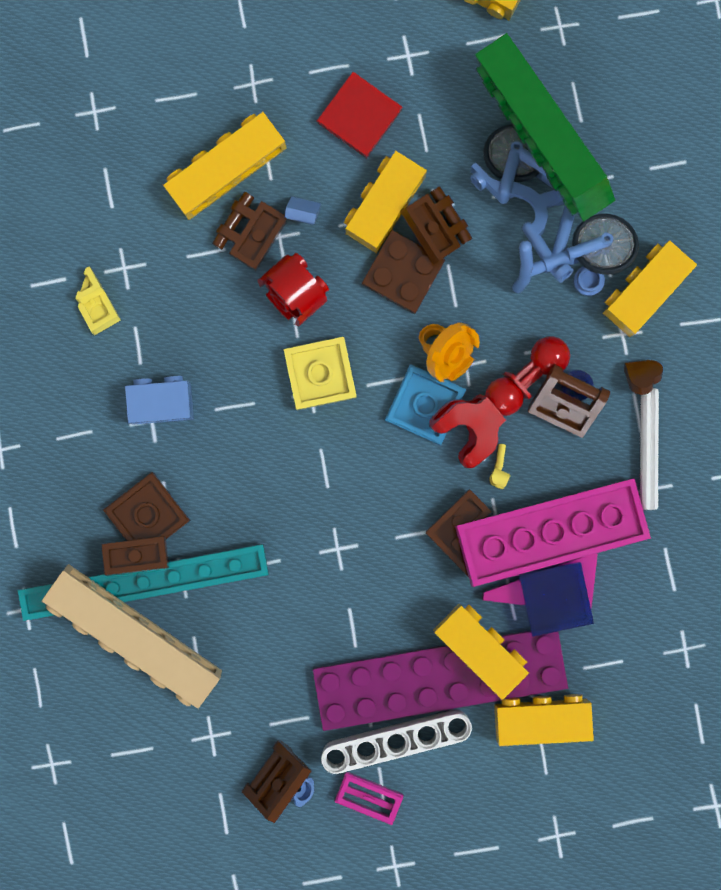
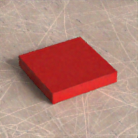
[317,72,403,158]

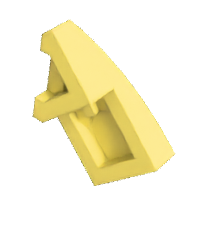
[75,266,121,336]

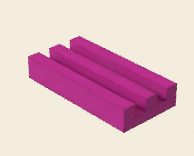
[334,772,404,825]

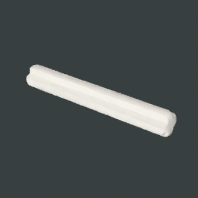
[640,388,659,510]

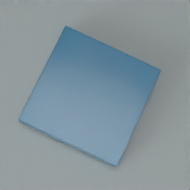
[385,364,466,446]

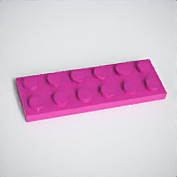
[455,478,651,587]

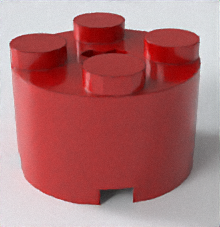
[258,253,329,327]

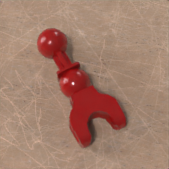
[429,336,570,468]

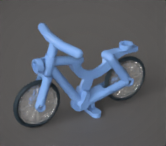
[470,124,639,293]

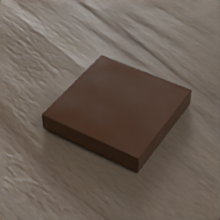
[103,472,191,541]

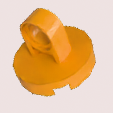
[419,322,480,382]

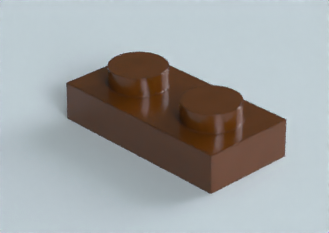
[102,536,169,576]

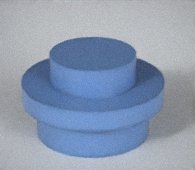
[573,266,605,296]

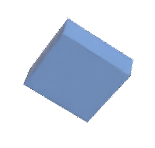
[284,196,321,225]

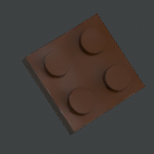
[362,230,445,314]

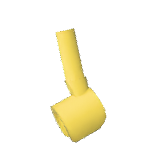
[489,444,510,489]

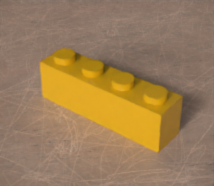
[163,112,287,220]

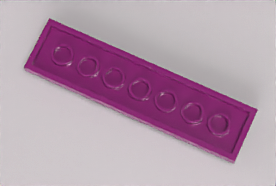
[313,626,568,731]

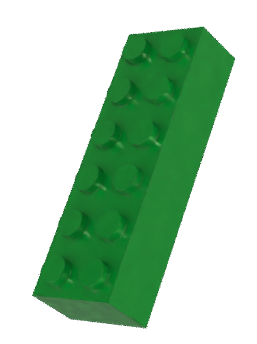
[475,33,616,222]

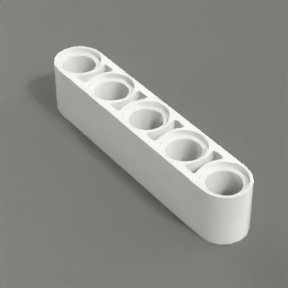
[321,710,472,774]

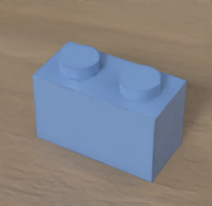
[125,376,194,425]

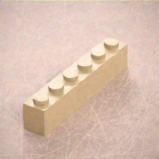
[42,564,222,709]

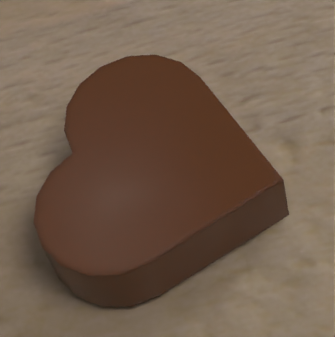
[624,360,663,395]

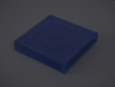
[519,562,594,637]

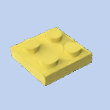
[283,337,357,410]

